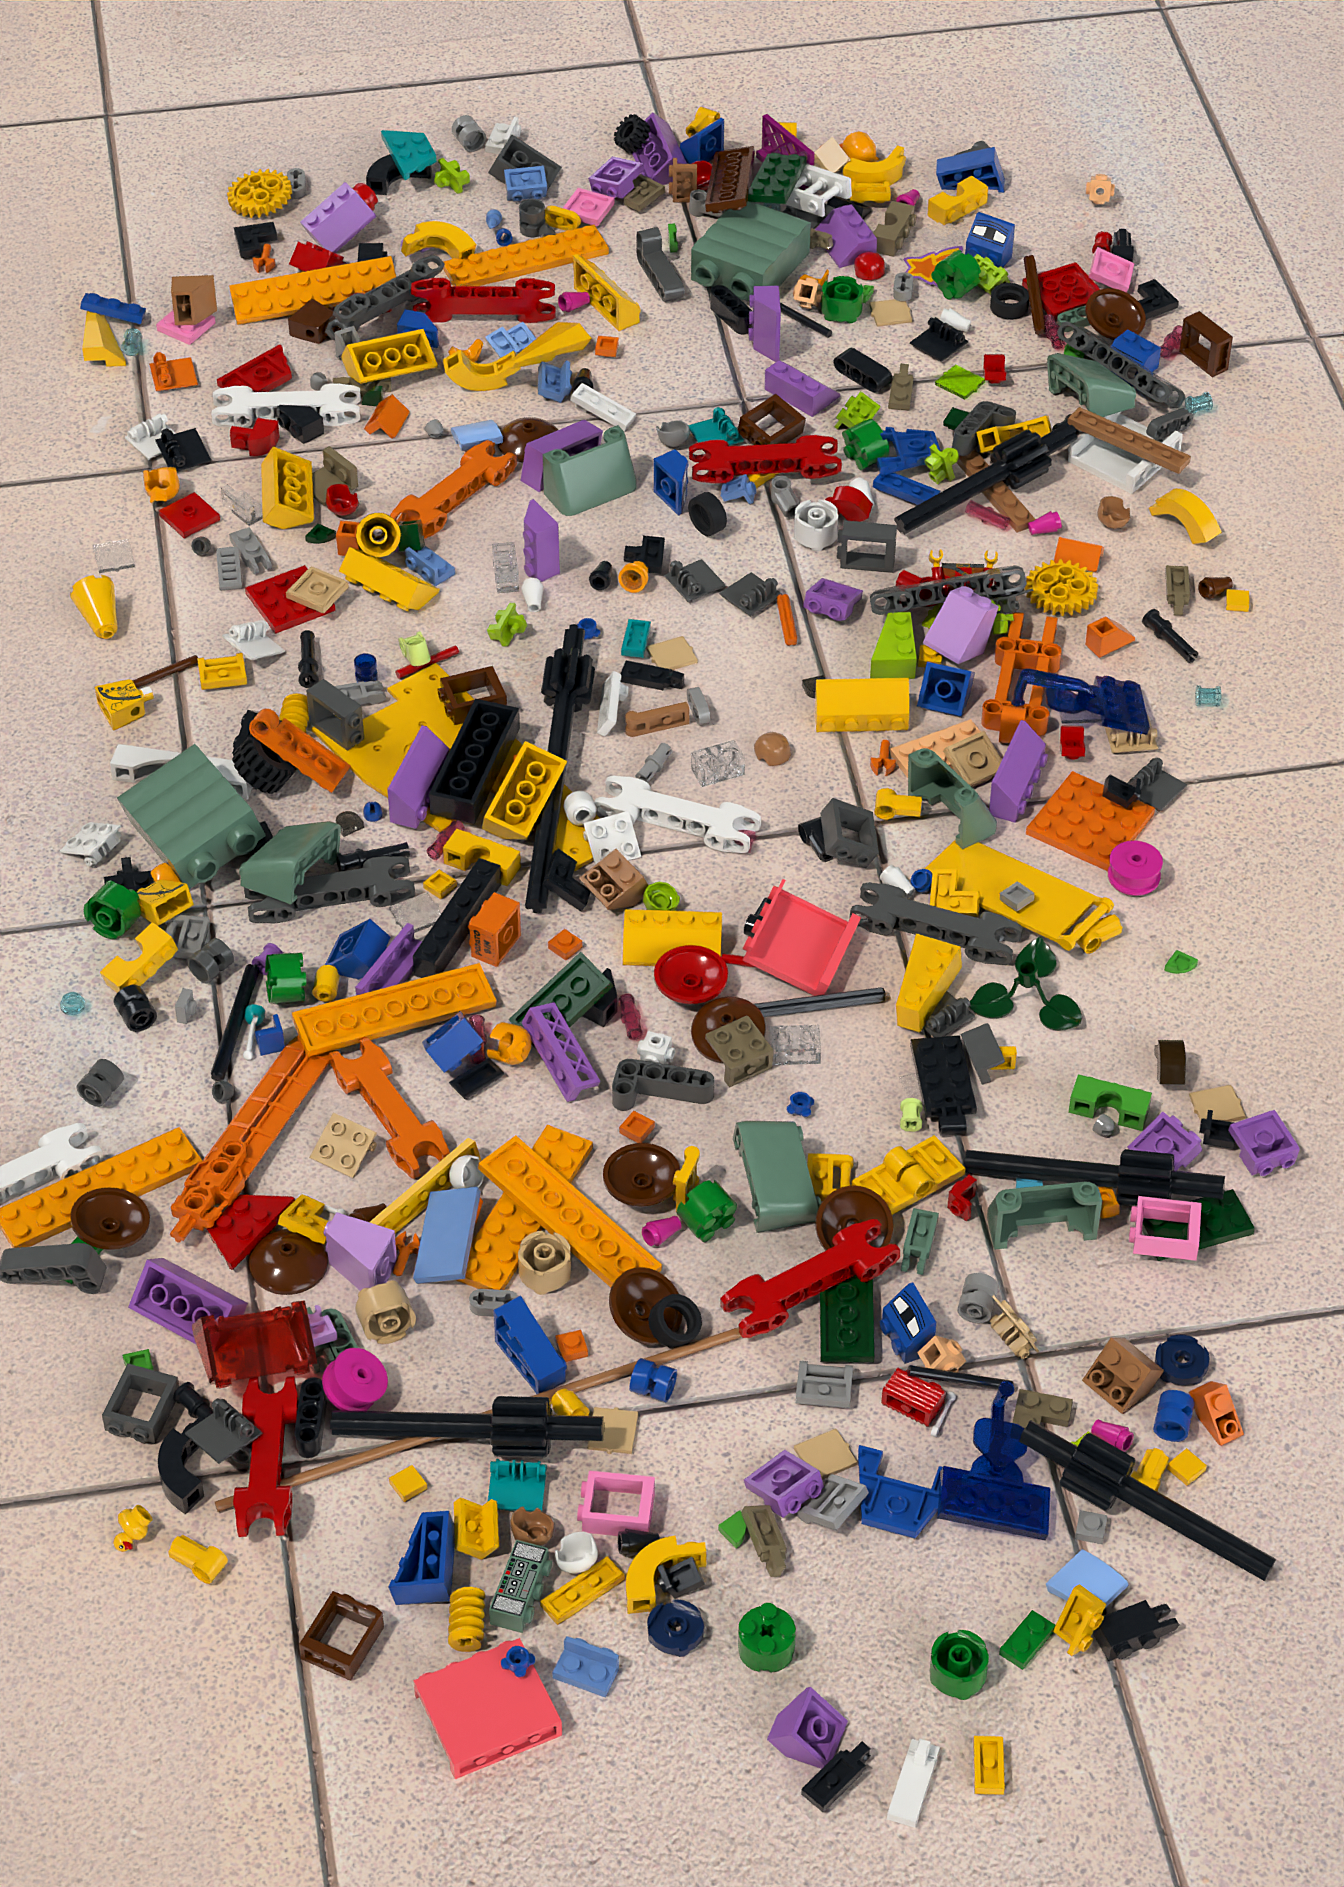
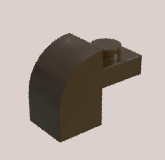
[1154,1040,1186,1085]

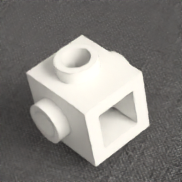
[637,1031,675,1065]

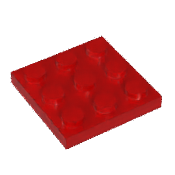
[1022,262,1100,320]
[245,565,336,634]

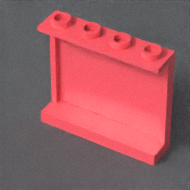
[743,879,861,996]
[413,1638,562,1779]

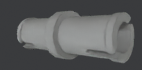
[635,743,672,783]

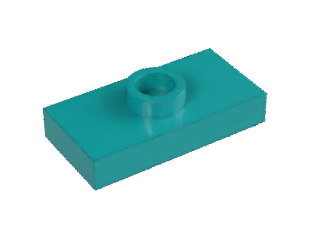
[621,619,651,658]

